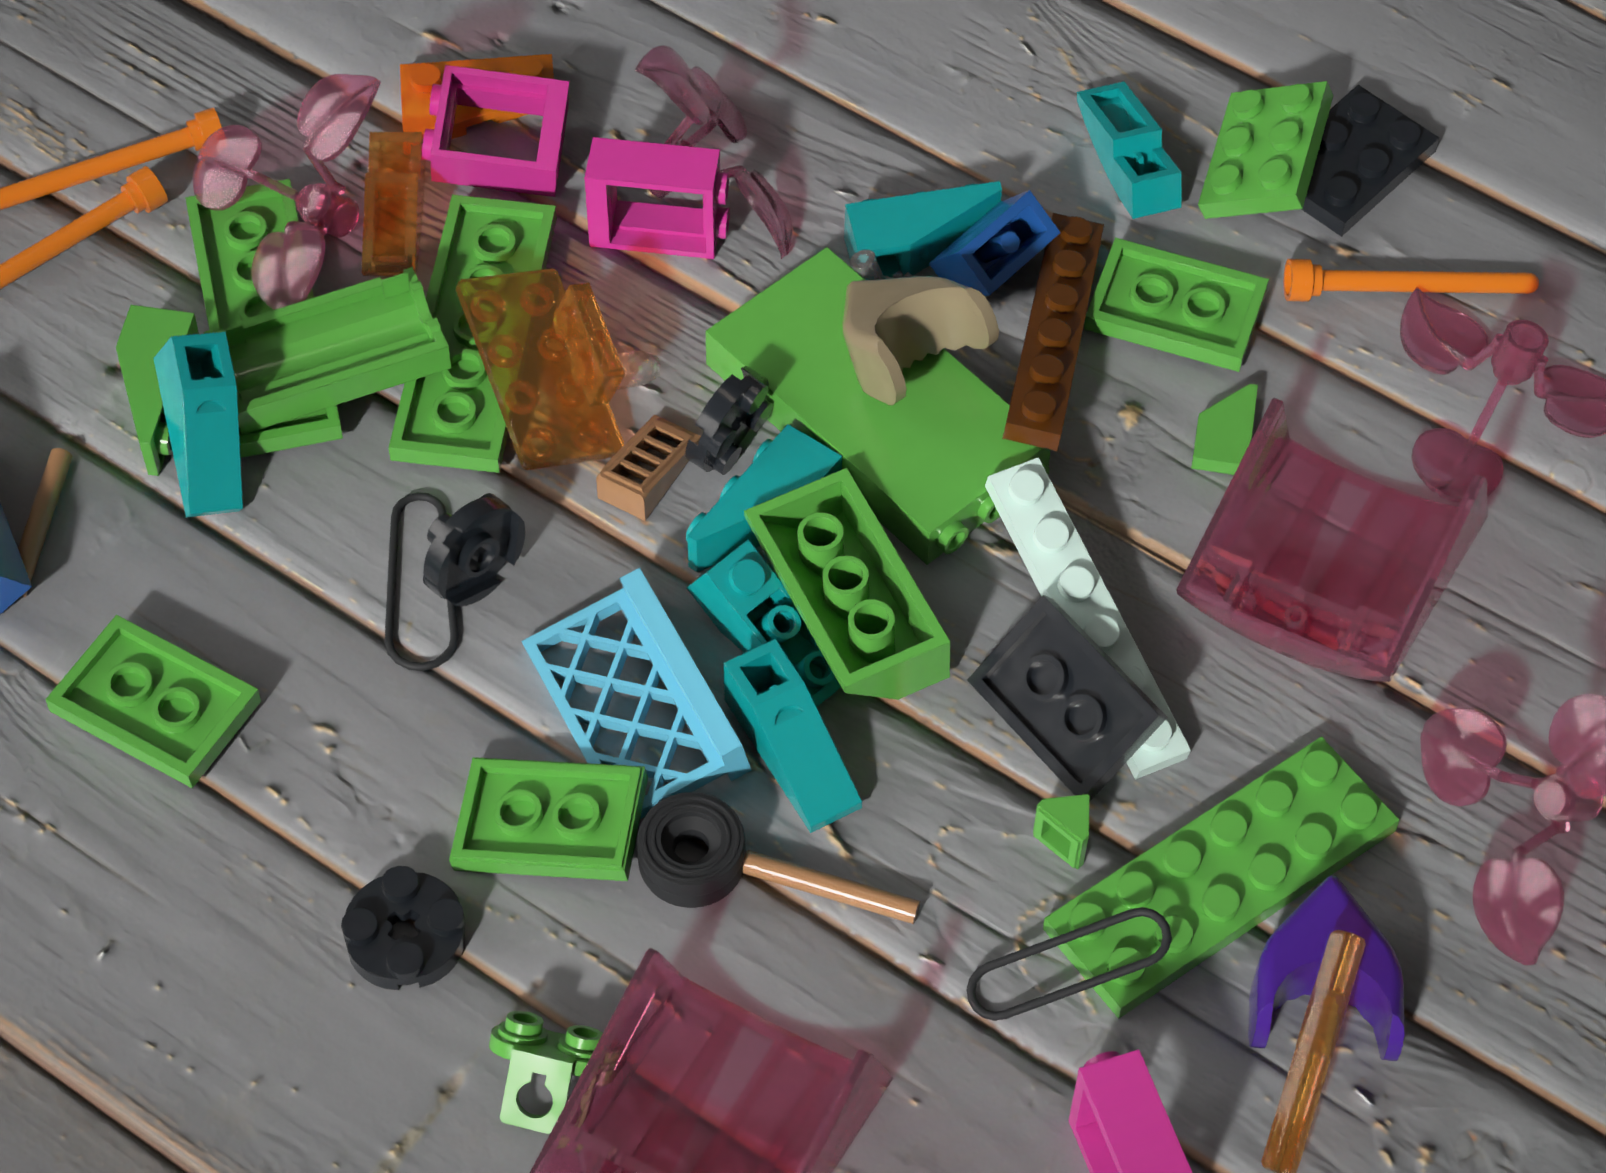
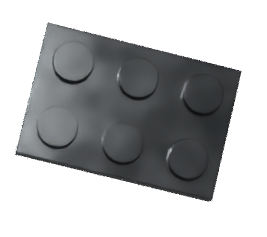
[1301,85,1440,237]
[967,595,1168,802]

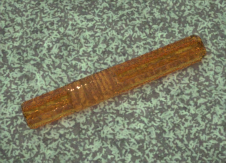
[1261,930,1366,1173]

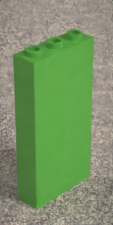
[705,247,1051,565]

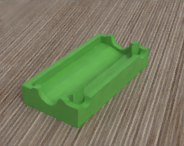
[204,267,451,435]

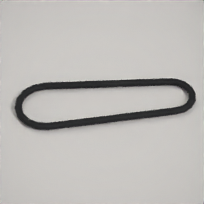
[384,492,459,671]

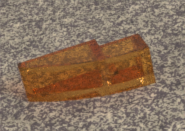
[362,132,426,276]

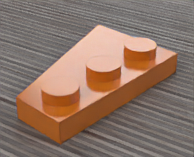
[400,54,554,155]

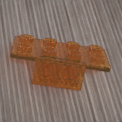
[456,268,625,471]

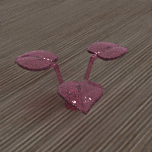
[635,45,793,259]
[193,74,381,310]
[1400,288,1606,503]
[1420,694,1606,965]

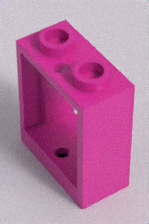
[422,65,570,197]
[584,137,730,259]
[1068,1049,1192,1173]

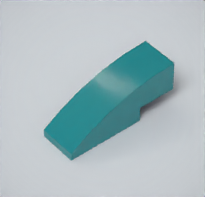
[1077,81,1182,219]

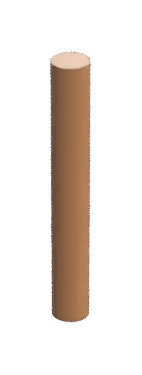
[18,448,73,598]
[742,850,920,924]

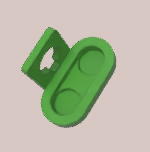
[489,1011,613,1136]

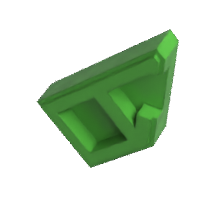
[1191,384,1258,477]

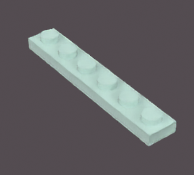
[985,457,1191,780]

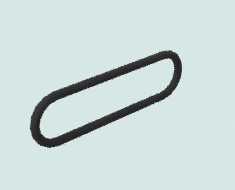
[966,907,1172,1021]

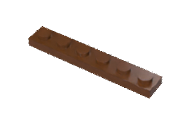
[1002,213,1104,451]

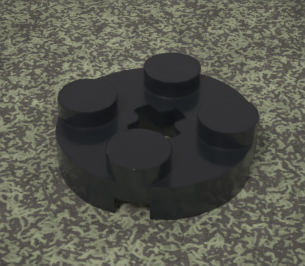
[685,366,773,475]
[423,493,526,607]
[341,866,466,990]

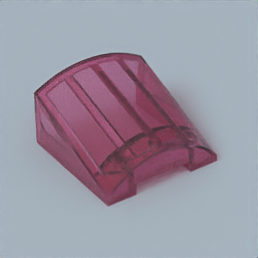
[1176,398,1488,682]
[530,948,893,1173]

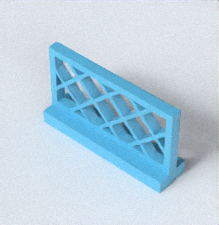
[522,568,752,819]

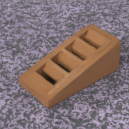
[596,414,701,521]

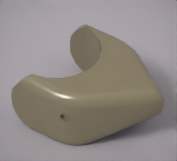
[843,276,999,405]

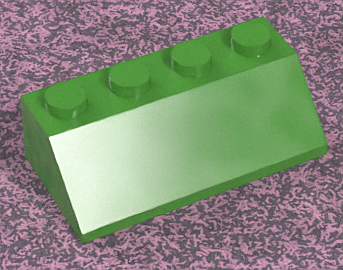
[744,468,950,700]

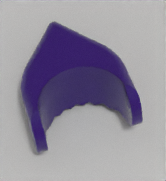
[1248,876,1405,1061]

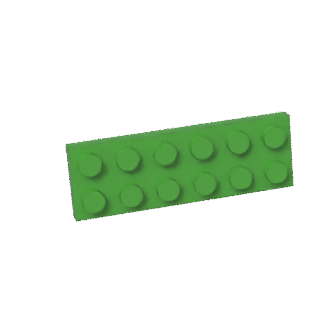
[185,179,343,458]
[388,194,557,473]
[1043,736,1400,1019]

